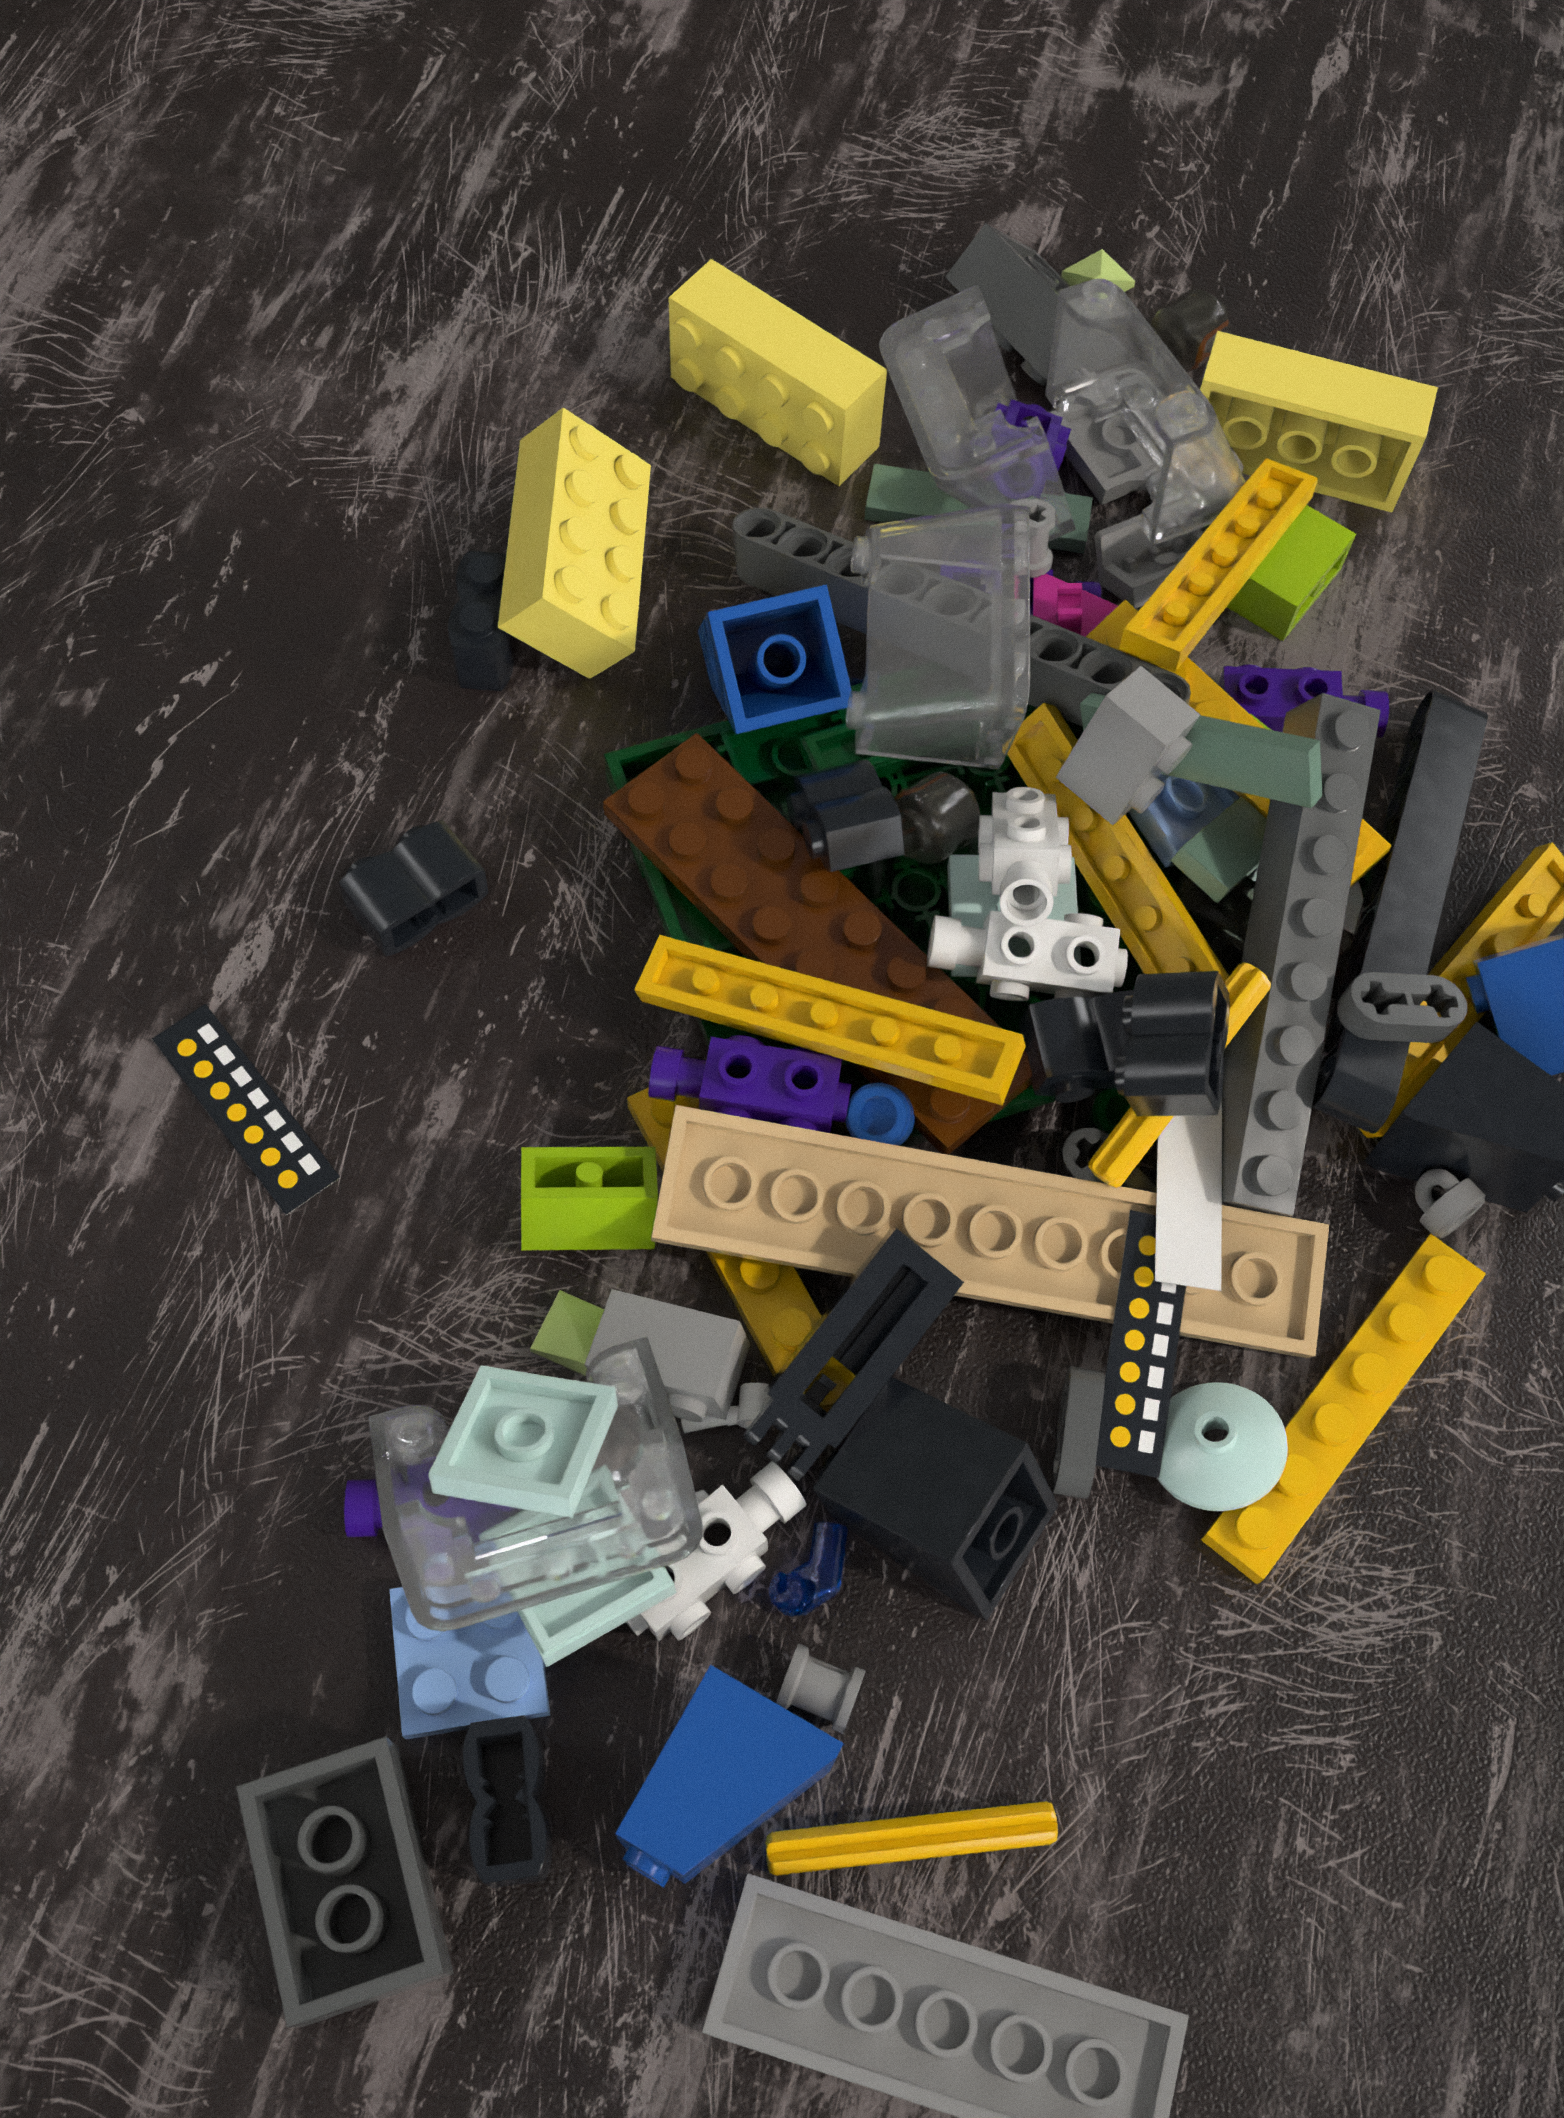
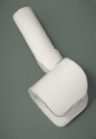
[681,1383,771,1433]

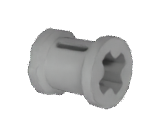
[1000,499,1056,578]
[776,1644,866,1734]

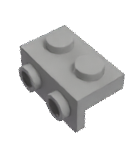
[1095,496,1204,608]

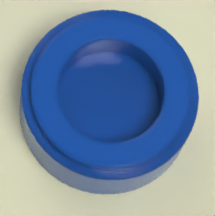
[845,1083,915,1146]

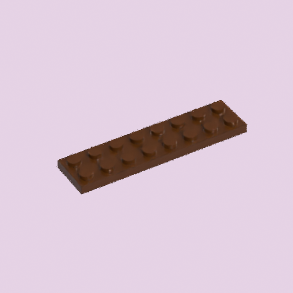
[603,733,1032,1155]

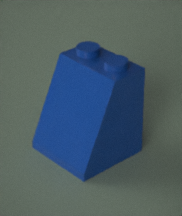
[698,584,855,735]
[1466,933,1564,1076]
[615,1665,844,1888]

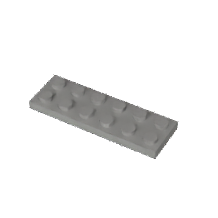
[702,1873,1189,2118]

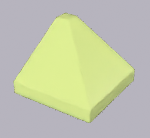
[1061,249,1135,309]
[530,1290,604,1378]

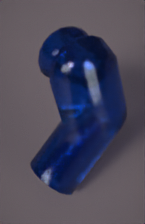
[768,1522,848,1617]

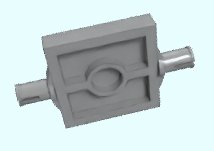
[1049,364,1199,507]

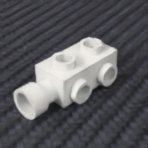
[978,787,1072,926]
[927,908,1128,1001]
[626,1461,807,1641]

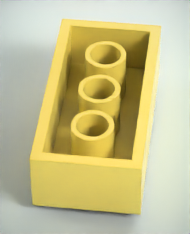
[669,259,887,486]
[1186,331,1438,513]
[498,408,651,679]

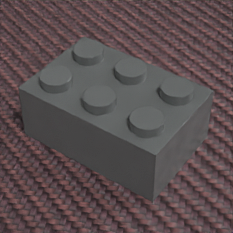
[236,1737,454,2028]

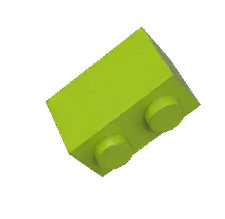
[1227,505,1356,641]
[521,1147,658,1251]

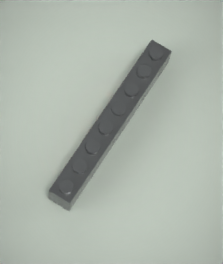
[1222,693,1381,1216]

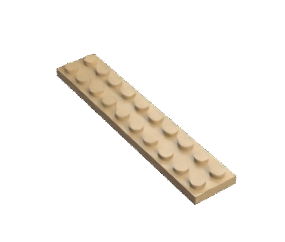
[651,1105,1329,1358]

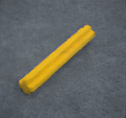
[1088,962,1271,1188]
[765,1801,1058,1875]

